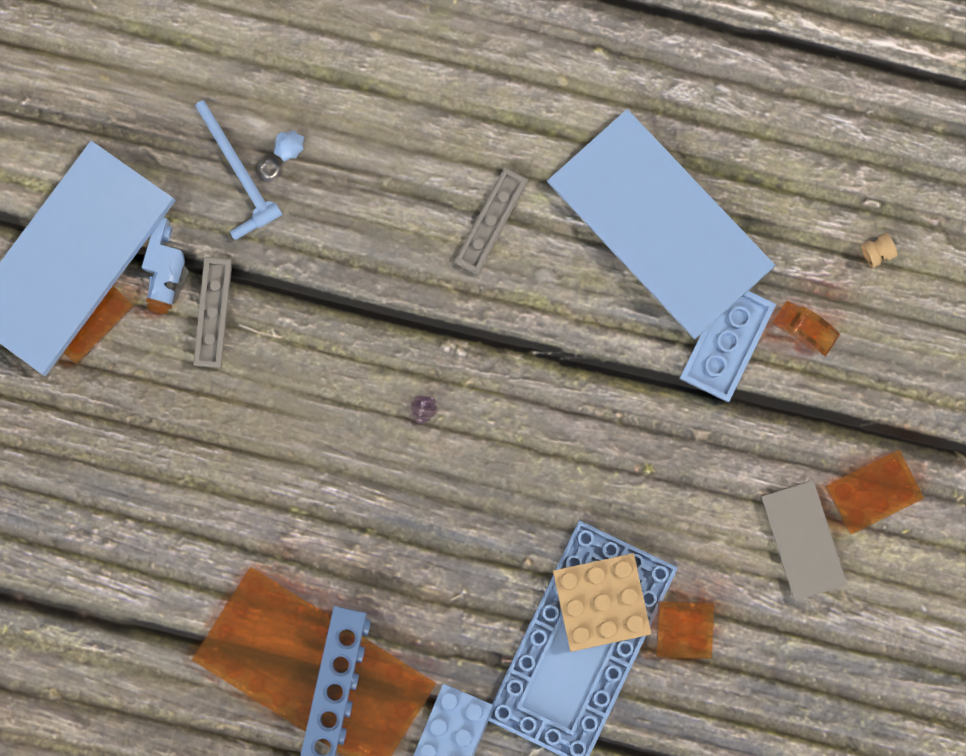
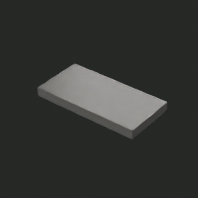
[761,480,847,601]

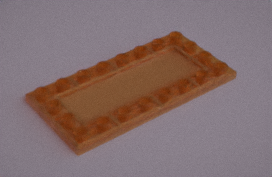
[192,566,437,756]

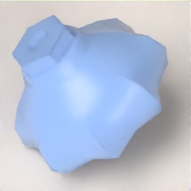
[274,130,304,161]

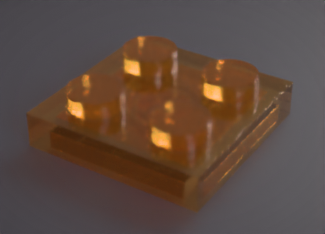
[656,601,714,659]

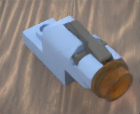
[142,217,189,315]

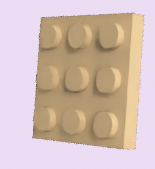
[553,553,651,652]

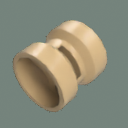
[861,233,898,268]

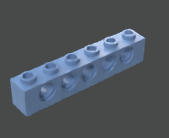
[301,606,371,756]

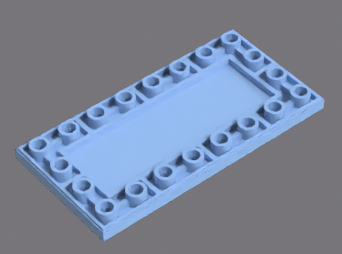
[547,109,775,340]
[0,141,176,376]
[489,520,678,756]

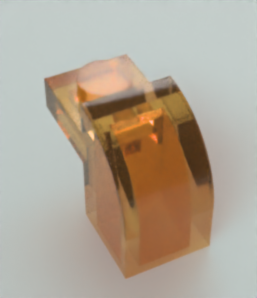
[772,301,840,357]

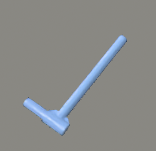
[195,100,282,241]

